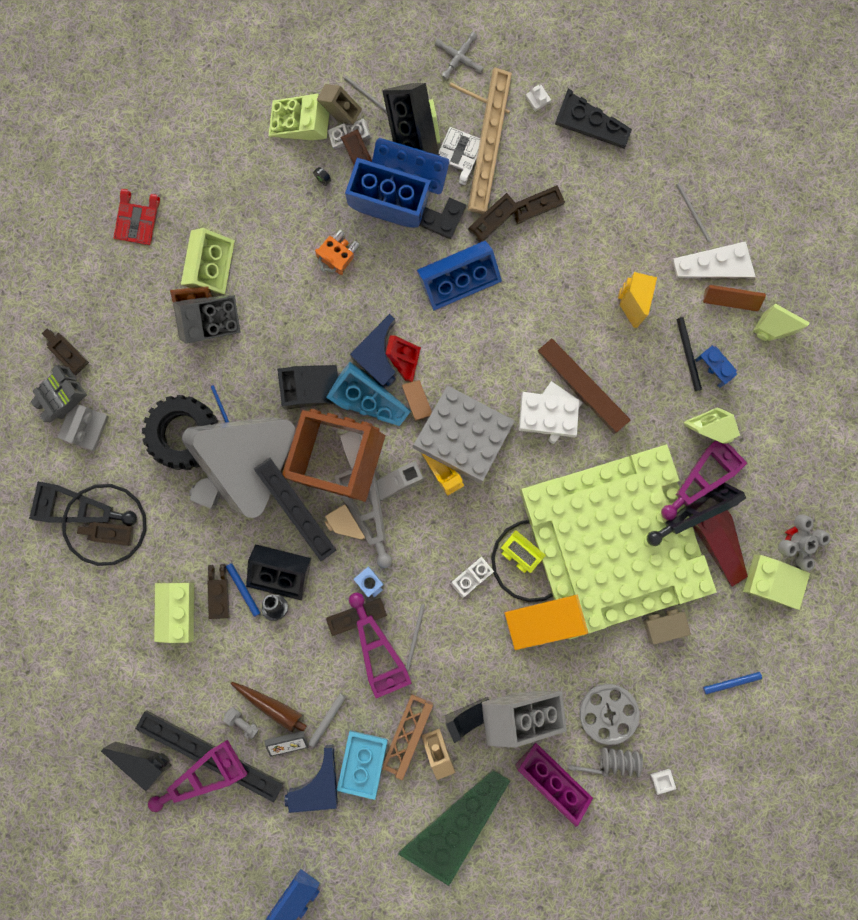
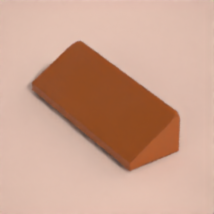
[703,285,766,311]

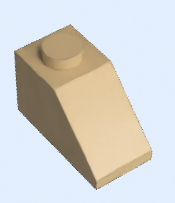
[325,504,365,540]
[421,728,456,780]

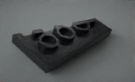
[555,88,632,149]

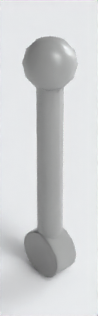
[568,765,609,777]

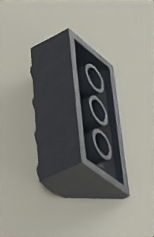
[382,83,439,155]

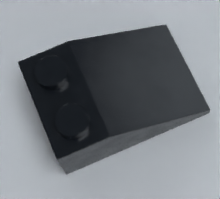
[101,741,172,791]

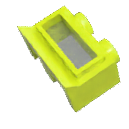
[500,530,546,574]

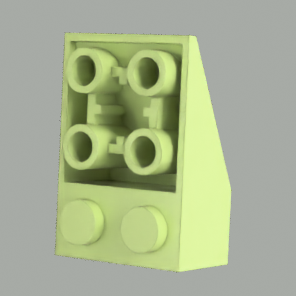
[268,94,329,140]

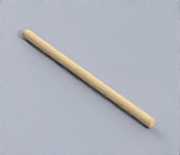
[449,83,510,114]

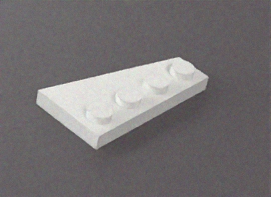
[672,241,756,279]

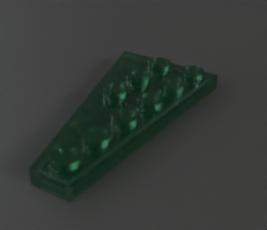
[398,769,510,886]

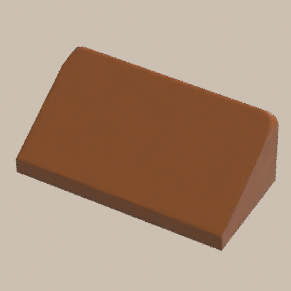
[170,287,212,302]

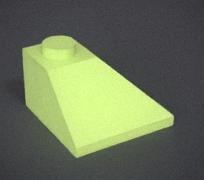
[753,304,809,341]
[683,407,740,443]

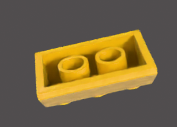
[618,272,657,328]

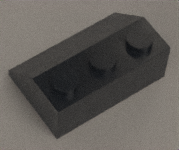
[246,544,311,601]

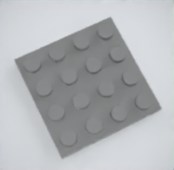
[412,385,514,484]

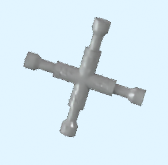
[434,32,484,80]

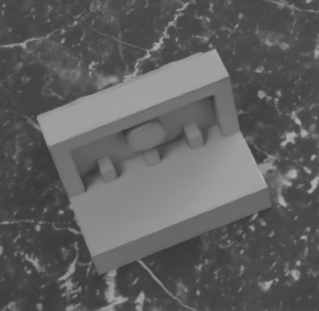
[57,404,109,451]

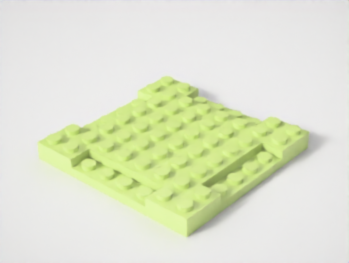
[519,444,717,640]

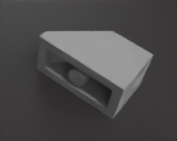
[189,477,221,509]

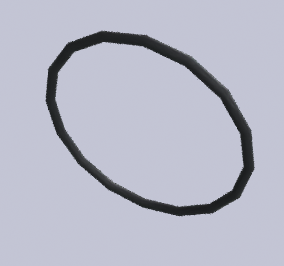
[62,484,147,566]
[491,520,553,602]

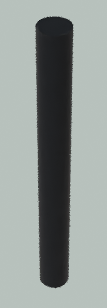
[676,317,702,392]

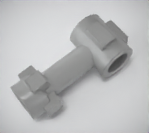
[223,707,259,739]

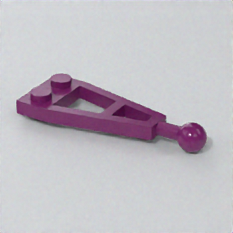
[661,440,747,520]
[349,592,412,699]
[148,740,247,812]

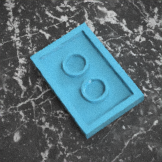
[337,730,388,800]

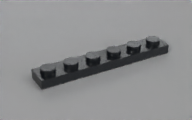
[254,458,337,561]

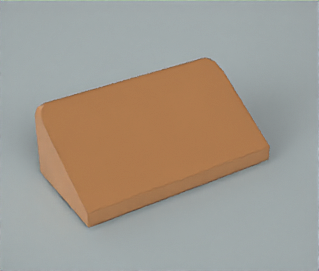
[402,380,432,422]

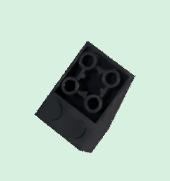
[277,365,338,410]

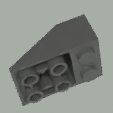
[173,295,241,344]

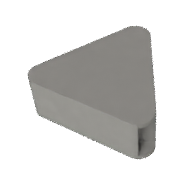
[182,417,296,518]

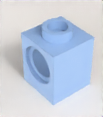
[354,566,384,597]

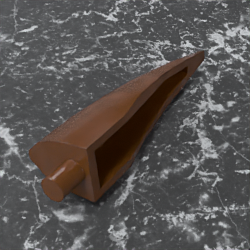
[231,682,307,732]

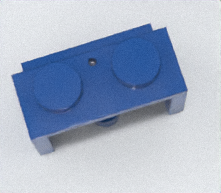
[695,345,737,388]

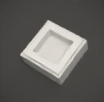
[651,769,676,795]

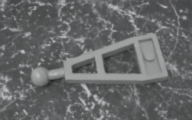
[334,469,392,568]

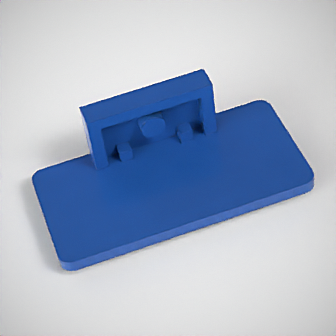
[372,138,450,194]

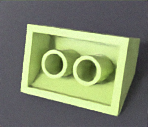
[181,228,235,295]
[154,583,194,643]

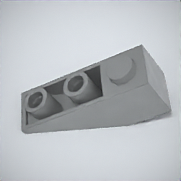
[368,461,424,505]

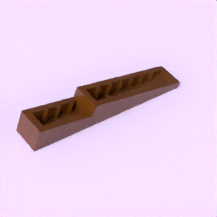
[538,338,631,434]

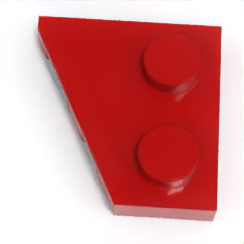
[385,335,421,382]

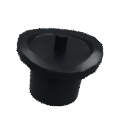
[262,595,289,621]

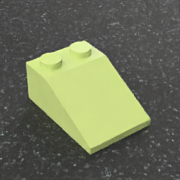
[743,555,810,610]

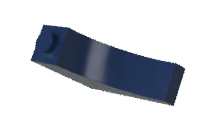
[350,314,397,388]
[285,744,338,813]

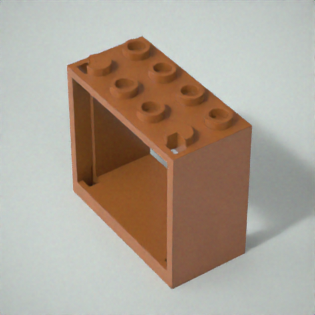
[283,409,386,502]

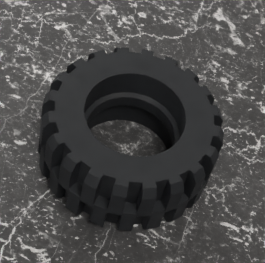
[142,395,218,470]

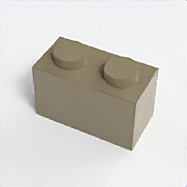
[317,84,362,125]
[643,608,691,645]

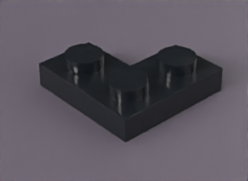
[419,197,466,239]

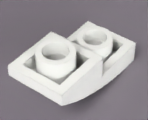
[328,119,371,148]
[340,431,362,469]
[450,557,494,598]

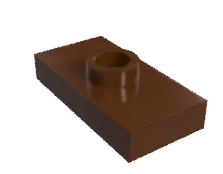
[340,129,372,166]

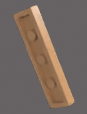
[382,694,433,780]

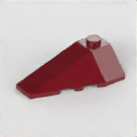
[693,502,748,587]

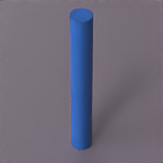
[226,563,261,617]
[703,672,762,695]

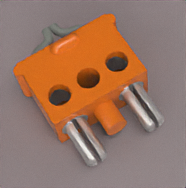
[315,230,359,275]

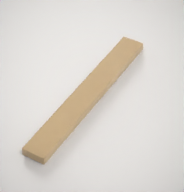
[467,68,512,215]

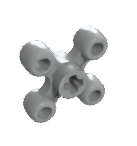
[778,515,831,571]

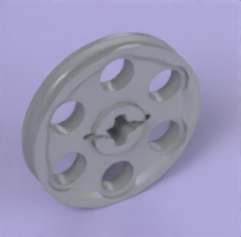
[580,684,639,745]

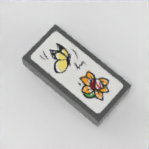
[265,731,309,757]

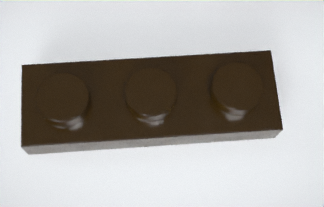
[326,598,387,636]

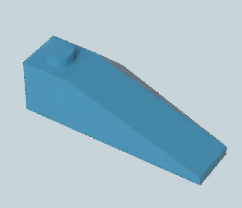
[327,362,411,426]

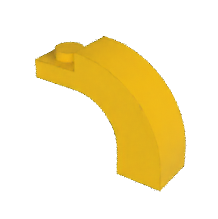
[421,453,464,496]

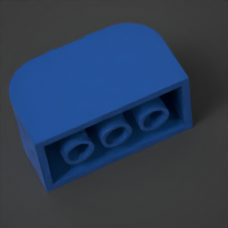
[345,158,431,228]

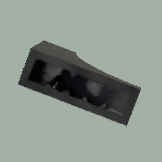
[445,697,489,743]

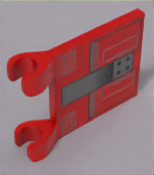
[113,189,160,245]

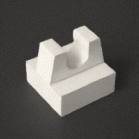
[525,85,551,112]

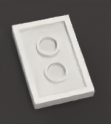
[519,392,579,438]

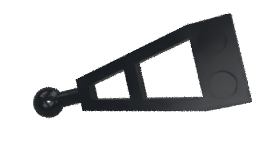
[29,481,137,526]
[646,482,746,546]

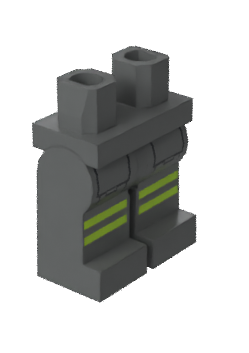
[31,365,87,423]

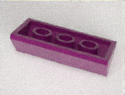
[515,743,593,827]

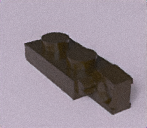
[41,328,89,375]
[77,522,134,546]

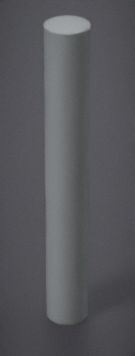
[308,693,346,748]

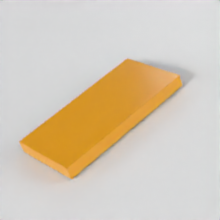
[504,594,588,650]

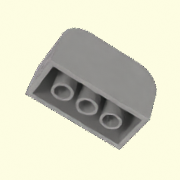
[482,691,567,748]

